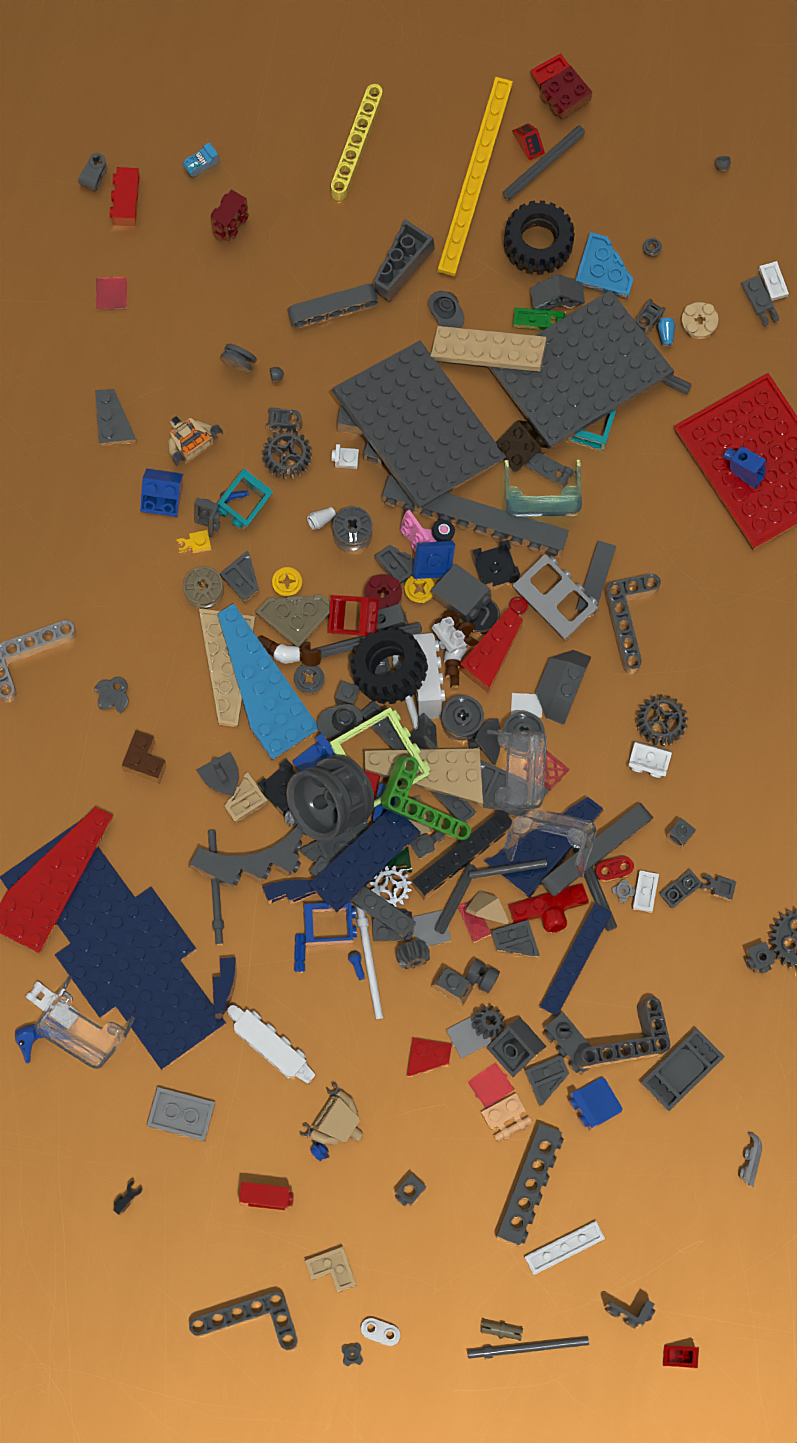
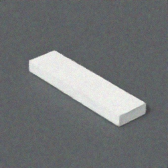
[524,1221,605,1275]

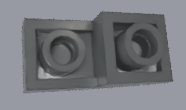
[660,869,703,909]

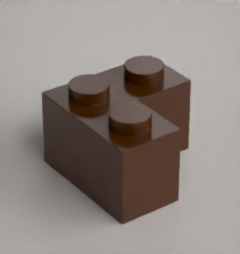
[122,731,166,784]

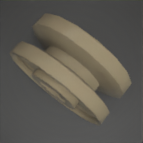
[183,566,224,609]

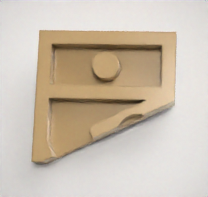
[225,772,268,824]

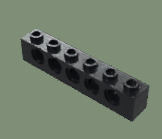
[412,809,515,900]

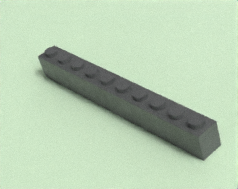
[382,475,569,557]

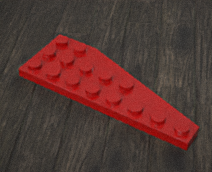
[0,807,113,954]

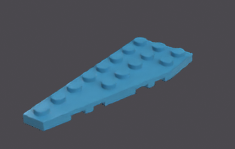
[217,603,319,760]

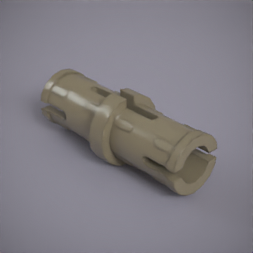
[481,1320,523,1341]

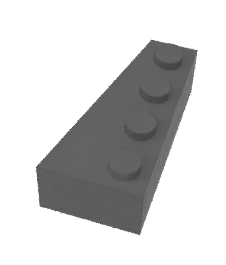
[373,219,435,301]

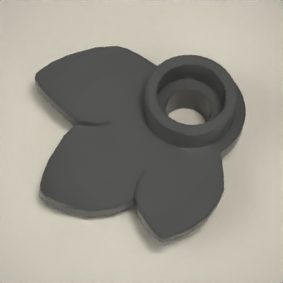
[94,677,129,713]

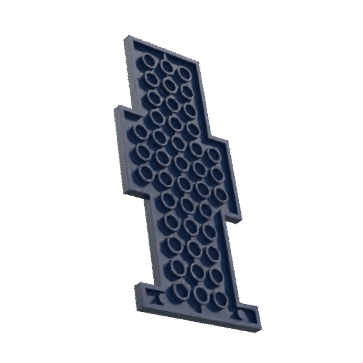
[0,820,226,1070]

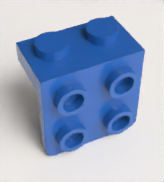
[569,1077,623,1130]

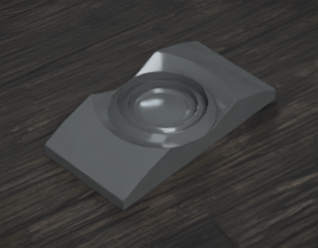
[641,1029,725,1112]

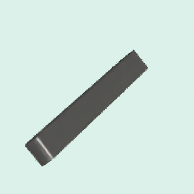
[541,803,653,897]

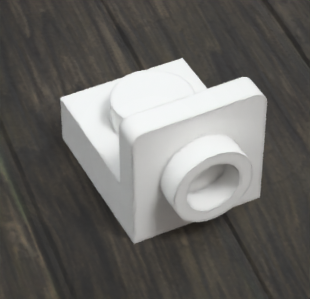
[331,444,359,469]

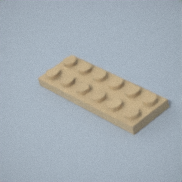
[431,326,547,372]

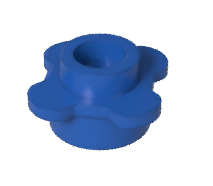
[310,1142,329,1161]

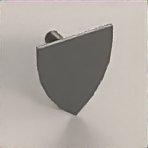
[469,718,501,765]
[196,752,239,796]

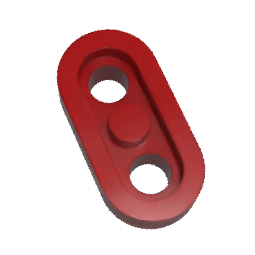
[595,856,634,882]

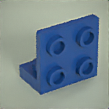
[293,733,335,772]

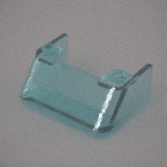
[504,460,582,517]

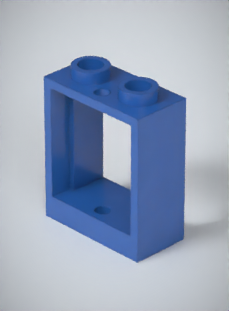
[304,901,357,946]

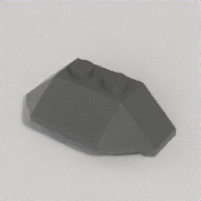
[536,650,591,726]

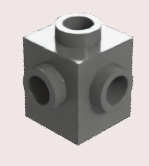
[745,941,776,974]

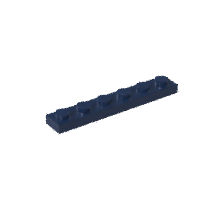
[540,904,612,1017]

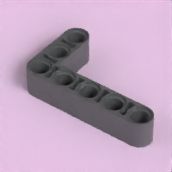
[605,574,661,674]
[575,996,671,1069]
[189,1292,298,1351]

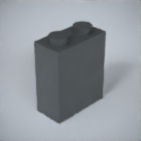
[431,563,492,622]

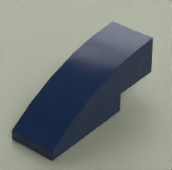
[263,880,317,905]
[213,957,237,1021]

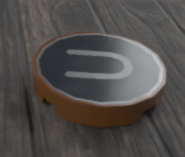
[464,599,500,634]

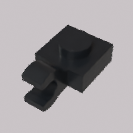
[113,1181,143,1216]

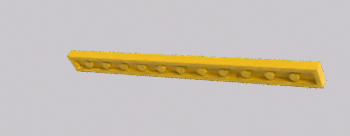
[438,77,513,277]

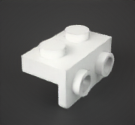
[628,741,672,778]

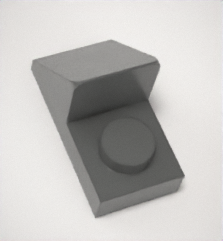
[409,713,437,749]

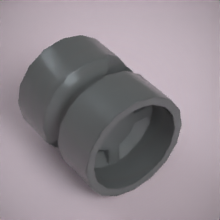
[465,959,500,994]

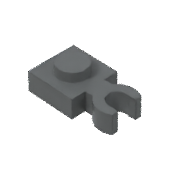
[700,875,736,901]

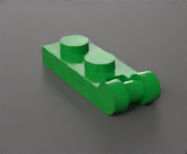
[513,307,566,330]

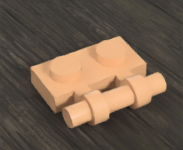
[481,1093,532,1142]

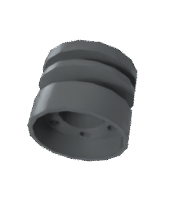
[333,506,373,554]

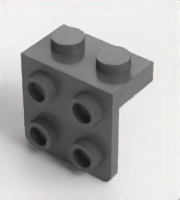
[605,1300,656,1329]

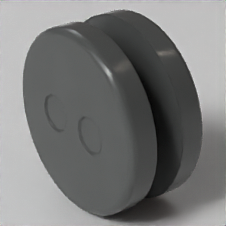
[220,344,257,373]

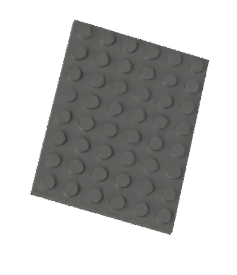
[488,290,674,449]
[332,340,506,510]

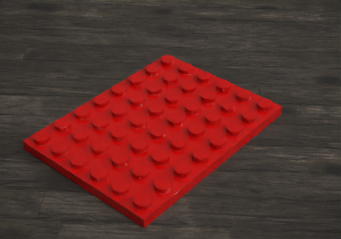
[674,373,797,550]

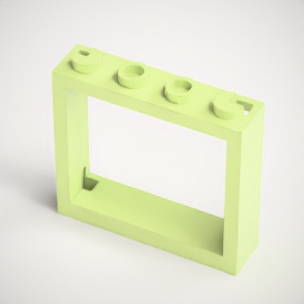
[330,707,431,808]

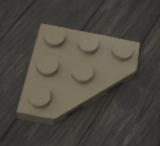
[255,594,330,648]

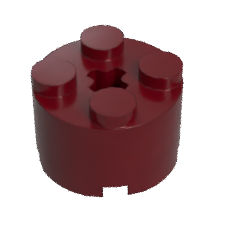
[364,574,402,610]

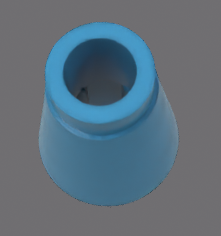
[657,317,675,346]

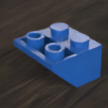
[140,468,183,517]

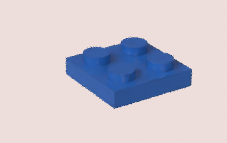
[412,541,455,579]

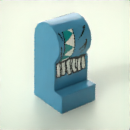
[182,142,219,177]

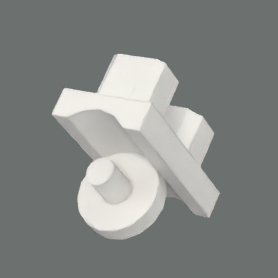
[432,617,467,653]

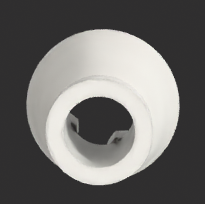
[307,507,336,530]

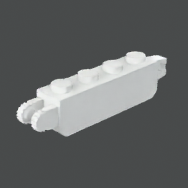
[227,1005,315,1084]

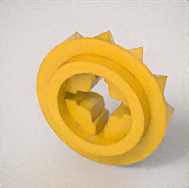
[272,567,302,597]
[405,576,435,604]

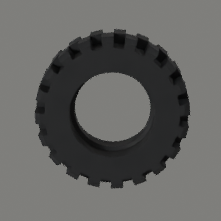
[504,200,575,275]
[351,628,428,704]

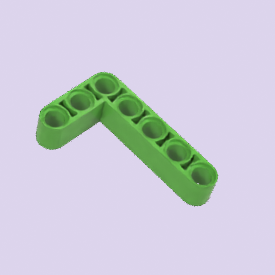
[381,756,471,840]

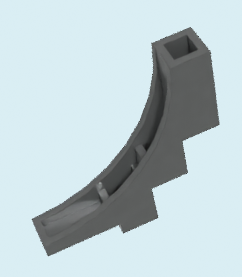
[189,825,307,889]

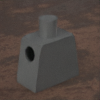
[376,604,408,632]
[431,968,473,1005]

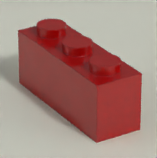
[110,167,140,226]

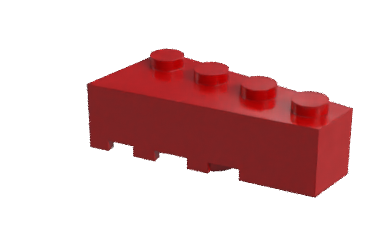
[459,608,523,694]

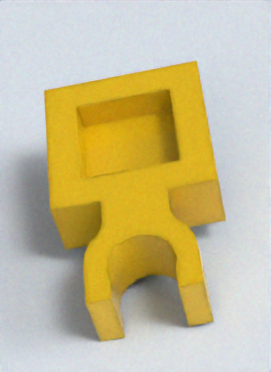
[177,530,211,553]

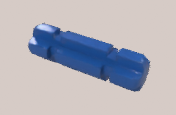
[294,934,306,973]

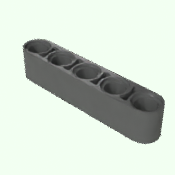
[287,284,379,328]

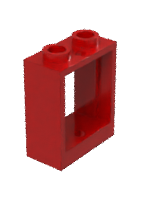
[328,595,379,636]
[239,1182,294,1211]

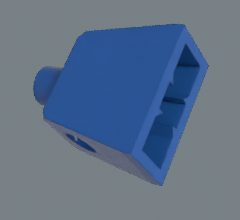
[724,447,766,489]

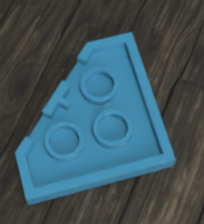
[576,232,633,298]

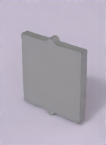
[412,910,451,947]
[446,1015,492,1059]

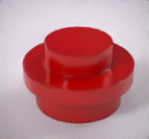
[509,597,528,616]

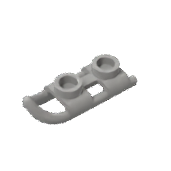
[740,1132,762,1187]

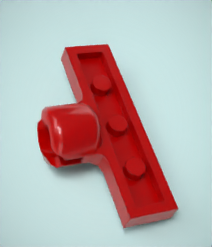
[508,884,589,933]

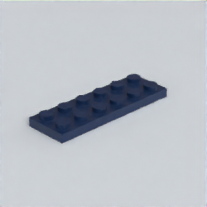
[309,810,421,913]

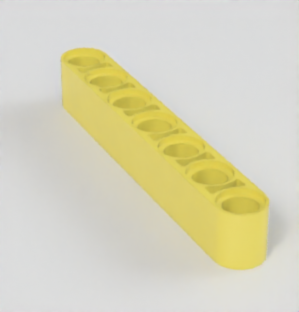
[331,84,382,201]

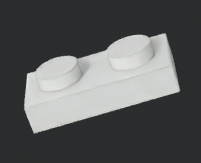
[759,261,789,301]
[633,870,659,913]

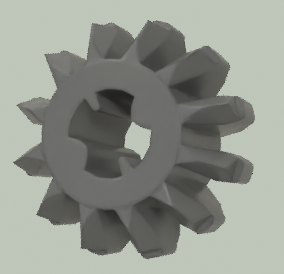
[396,940,430,969]
[472,1006,506,1039]

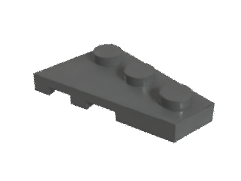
[95,389,137,445]

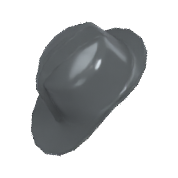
[429,291,464,328]
[317,704,363,738]

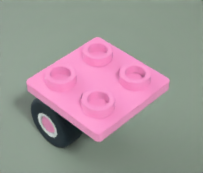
[400,510,455,552]

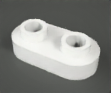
[361,1318,400,1346]

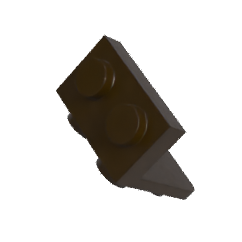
[496,420,549,472]

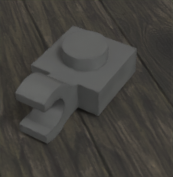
[410,832,445,860]

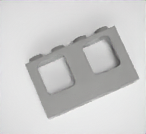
[513,554,599,642]

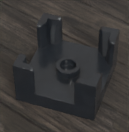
[472,540,520,589]
[257,759,296,817]

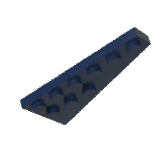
[484,797,604,898]

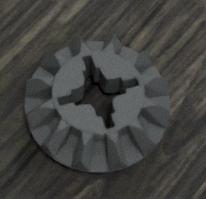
[294,665,325,694]

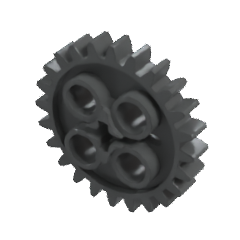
[770,908,797,969]

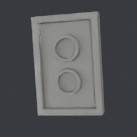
[147,1087,215,1142]

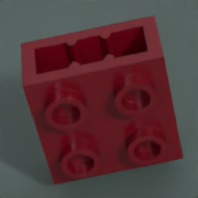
[541,65,592,120]
[210,189,249,242]

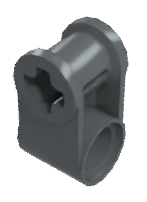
[78,153,107,191]
[636,299,666,335]
[266,407,303,432]

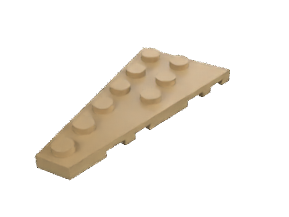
[199,608,255,727]
[364,748,483,806]

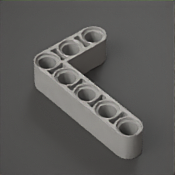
[0,620,76,702]

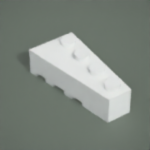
[413,633,445,719]

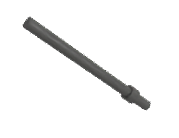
[208,830,224,946]
[467,1337,589,1359]

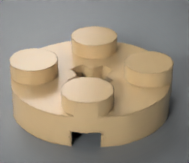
[681,302,718,339]

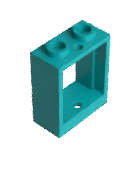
[568,409,617,451]
[216,468,274,529]

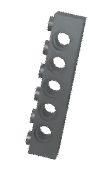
[496,1124,564,1247]

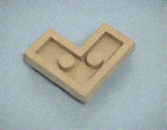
[305,1247,357,1293]

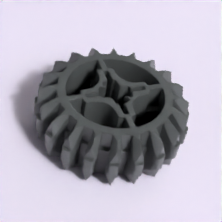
[262,429,312,480]
[636,694,688,746]

